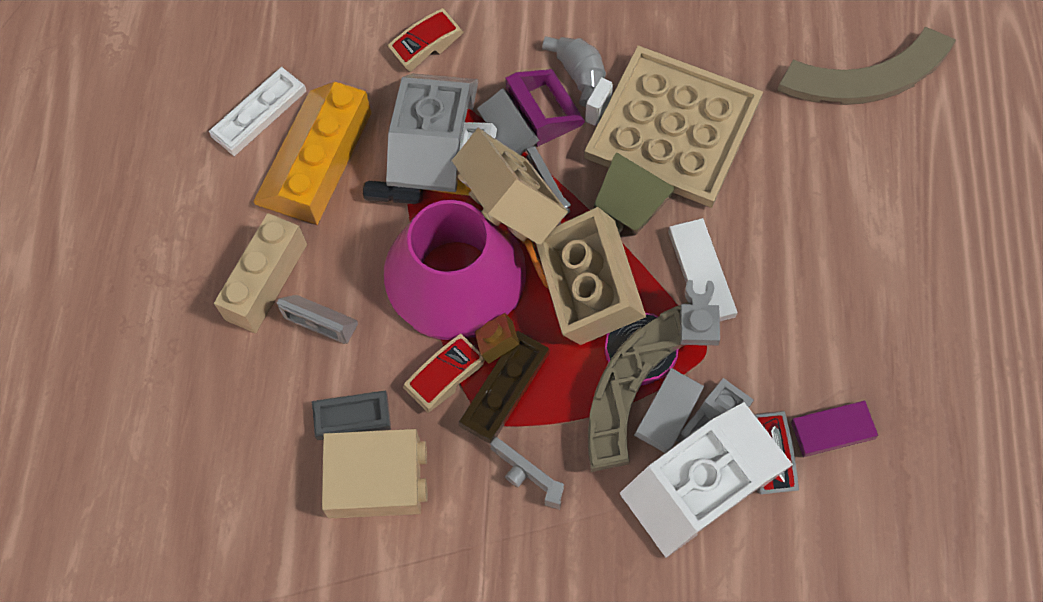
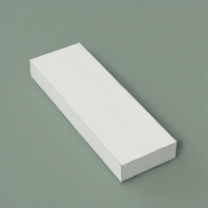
[209,67,306,156]
[668,218,738,321]

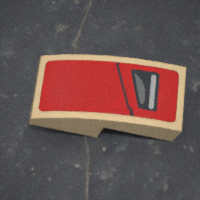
[388,8,464,72]
[403,333,485,413]

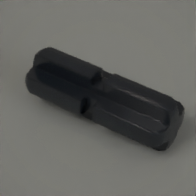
[363,181,423,204]

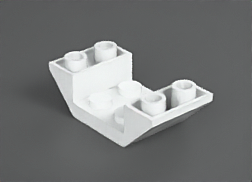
[620,402,793,558]

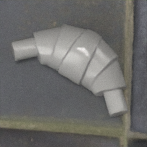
[542,36,606,107]

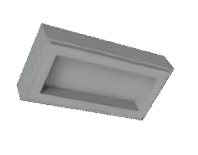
[477,88,539,155]

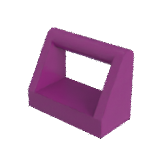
[505,69,585,147]

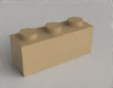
[214,213,307,334]

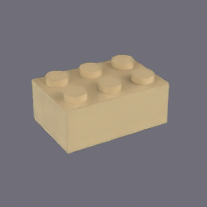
[452,128,568,245]
[536,207,646,345]

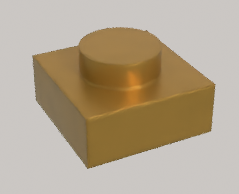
[475,313,520,363]

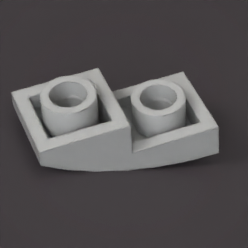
[634,368,704,453]

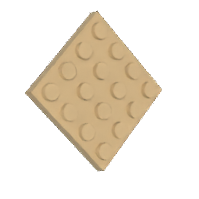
[584,46,763,208]

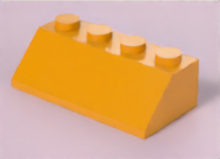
[253,81,371,225]

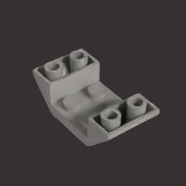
[386,73,478,192]

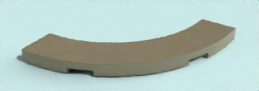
[777,27,956,105]
[588,302,690,472]

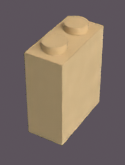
[322,429,428,519]

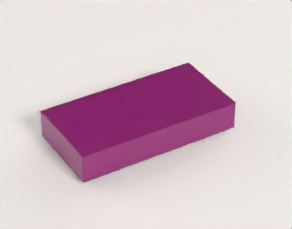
[791,401,879,458]

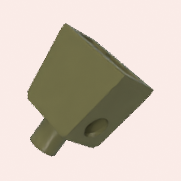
[594,152,675,235]

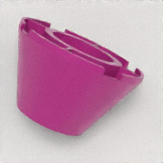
[384,200,526,340]

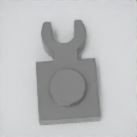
[680,280,720,346]

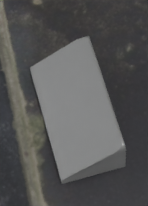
[277,295,358,344]

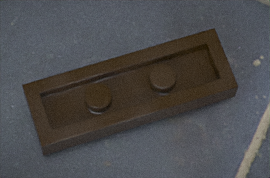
[459,331,550,444]

